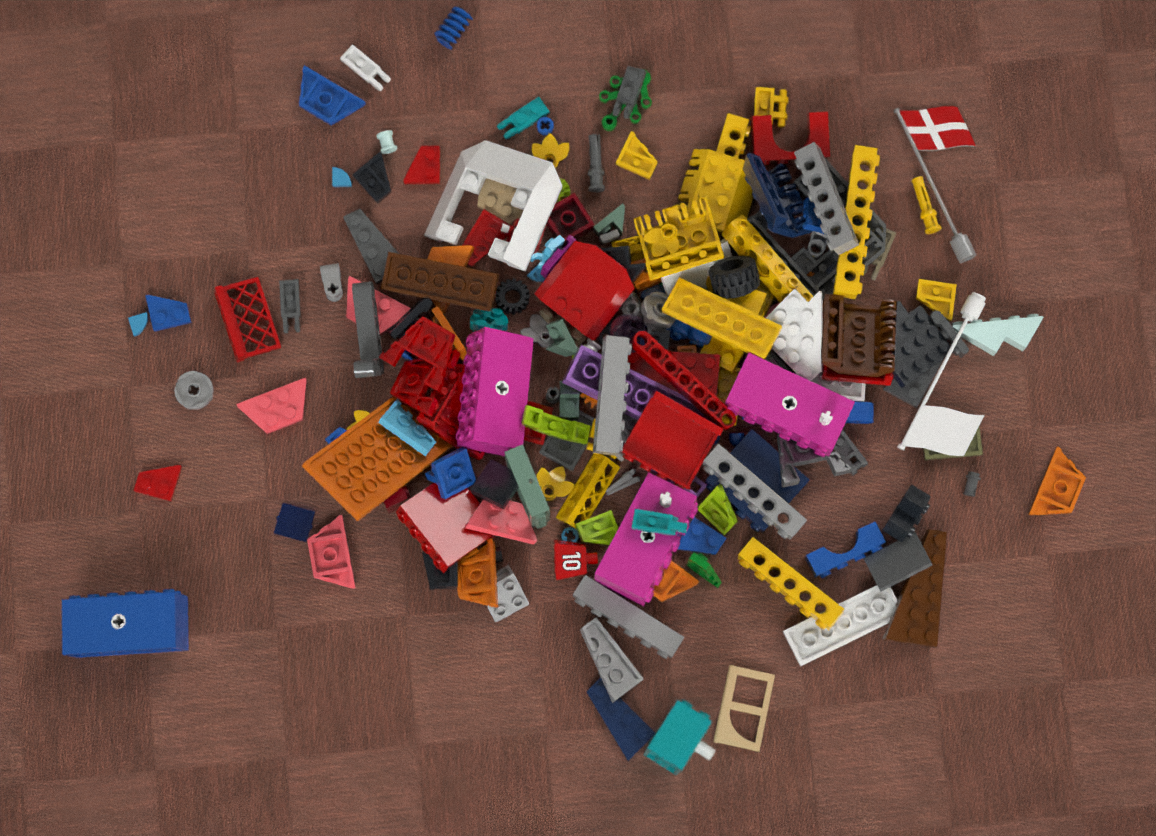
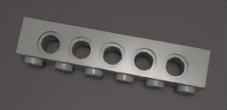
[794,142,859,255]
[702,444,807,540]

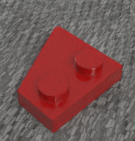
[133,465,182,502]

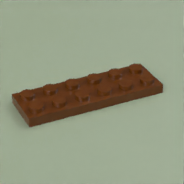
[381,252,499,312]

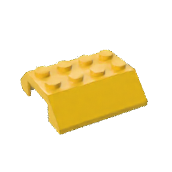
[678,149,753,237]
[633,196,724,281]

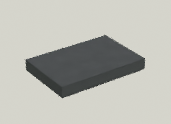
[539,410,594,472]
[863,532,933,592]

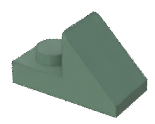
[593,204,625,237]
[546,319,578,357]
[559,381,580,419]

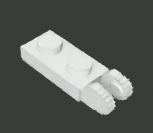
[340,45,391,91]

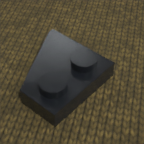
[352,152,391,204]

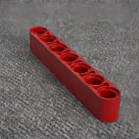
[630,331,736,430]

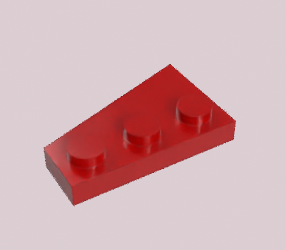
[462,209,510,267]

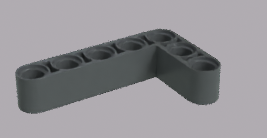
[352,281,384,378]

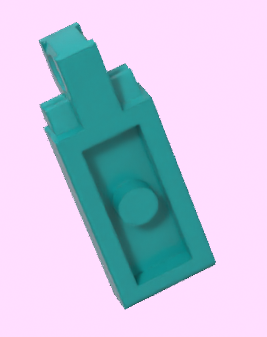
[631,509,688,536]

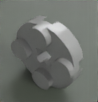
[641,292,676,329]
[174,371,214,410]

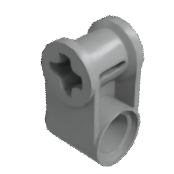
[806,231,829,260]
[320,263,343,302]
[620,291,644,323]

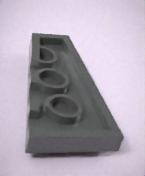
[343,209,399,284]

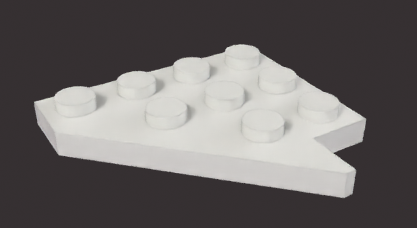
[766,289,823,382]

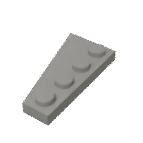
[580,617,643,703]

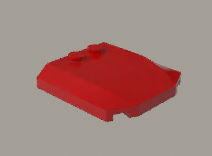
[534,241,635,341]
[416,364,485,460]

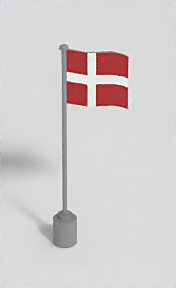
[894,106,976,263]

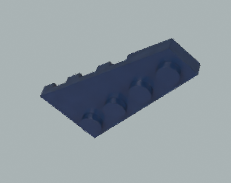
[587,678,656,761]

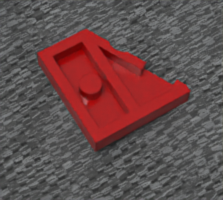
[403,146,440,184]

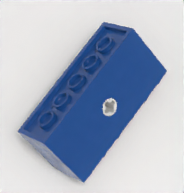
[62,589,189,658]

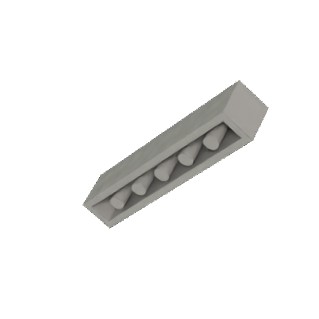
[593,335,632,456]
[573,575,684,659]

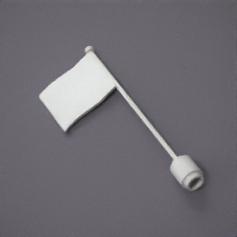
[897,292,986,456]

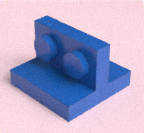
[425,447,476,499]

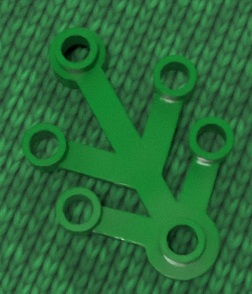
[599,69,652,131]

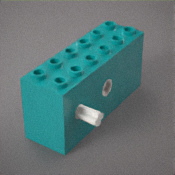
[643,699,716,775]

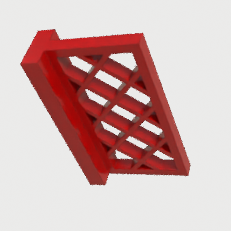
[214,277,281,363]

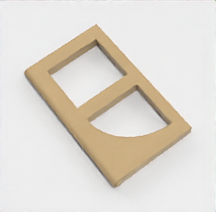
[713,665,775,752]

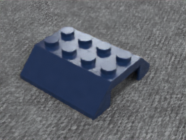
[743,153,813,238]

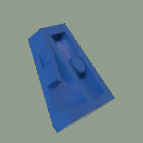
[678,517,727,555]

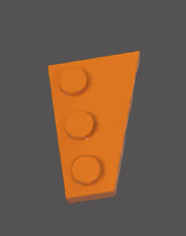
[431,306,467,364]

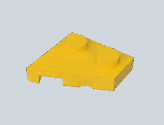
[616,131,658,180]
[916,279,957,321]

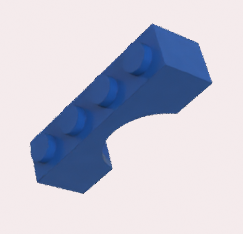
[804,522,886,579]

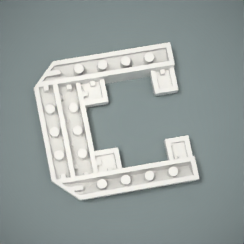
[424,140,563,271]

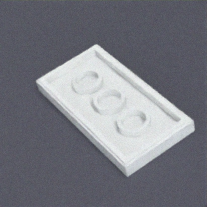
[661,239,732,296]

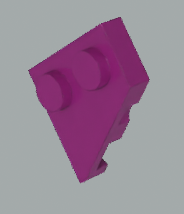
[541,235,576,279]

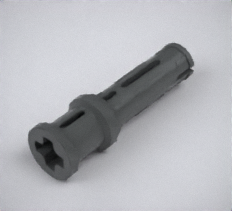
[588,134,605,192]

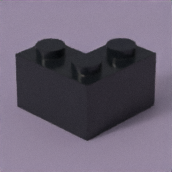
[883,484,932,542]

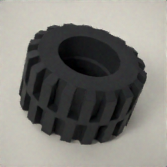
[708,256,760,298]

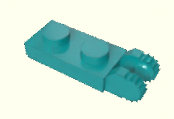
[497,97,550,139]

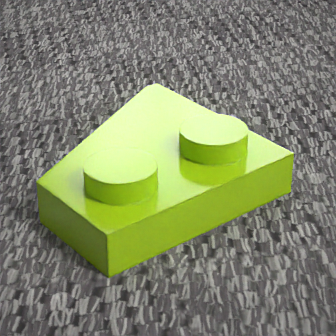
[698,484,738,535]
[575,510,618,545]

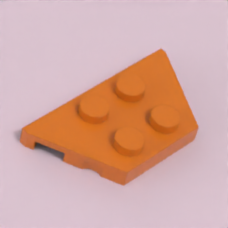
[427,245,475,314]
[1028,446,1086,515]
[457,539,498,608]
[653,560,699,602]

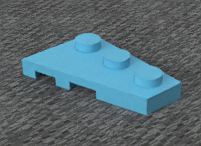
[378,399,436,456]

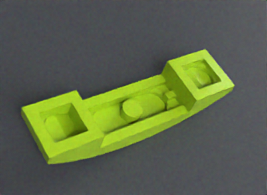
[522,405,591,445]

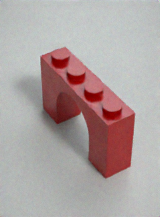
[751,112,830,165]

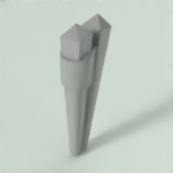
[606,469,641,495]

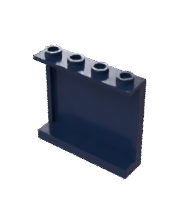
[705,429,810,534]

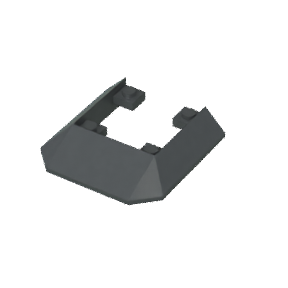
[747,157,886,300]

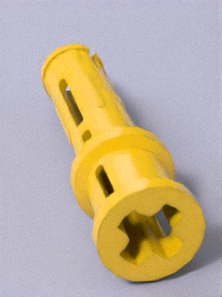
[911,176,942,234]

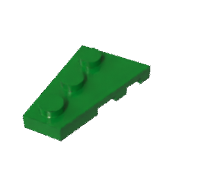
[686,553,722,589]

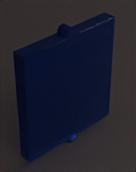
[274,503,315,542]

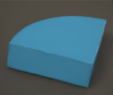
[332,167,352,187]
[527,265,545,282]
[128,312,148,337]

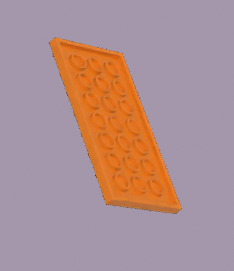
[302,397,454,521]

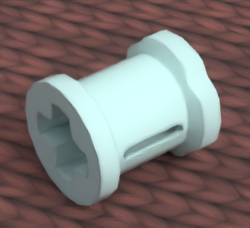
[376,130,397,154]

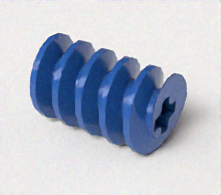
[434,7,473,50]

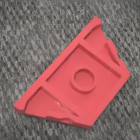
[346,276,410,336]
[236,378,307,434]
[465,499,537,545]
[307,515,356,589]

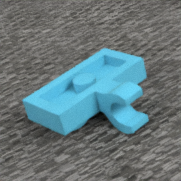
[530,235,565,269]

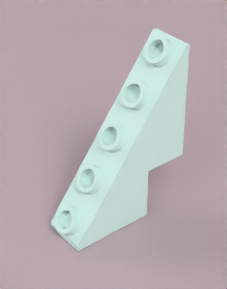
[952,314,1043,356]

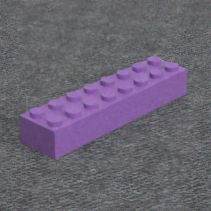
[562,345,714,421]

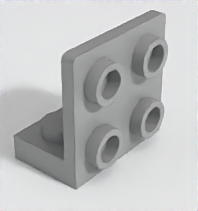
[486,565,529,622]

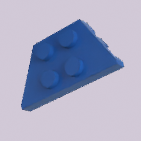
[299,65,366,126]

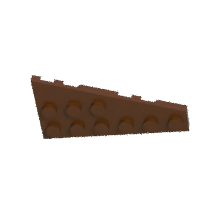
[882,529,947,648]

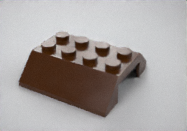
[822,294,896,377]

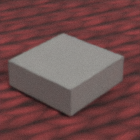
[598,230,620,245]

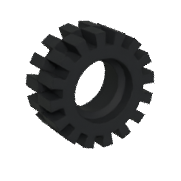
[495,278,530,315]

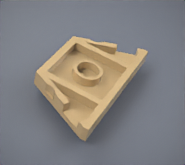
[478,178,524,225]

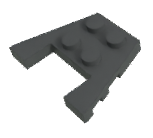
[777,434,852,488]

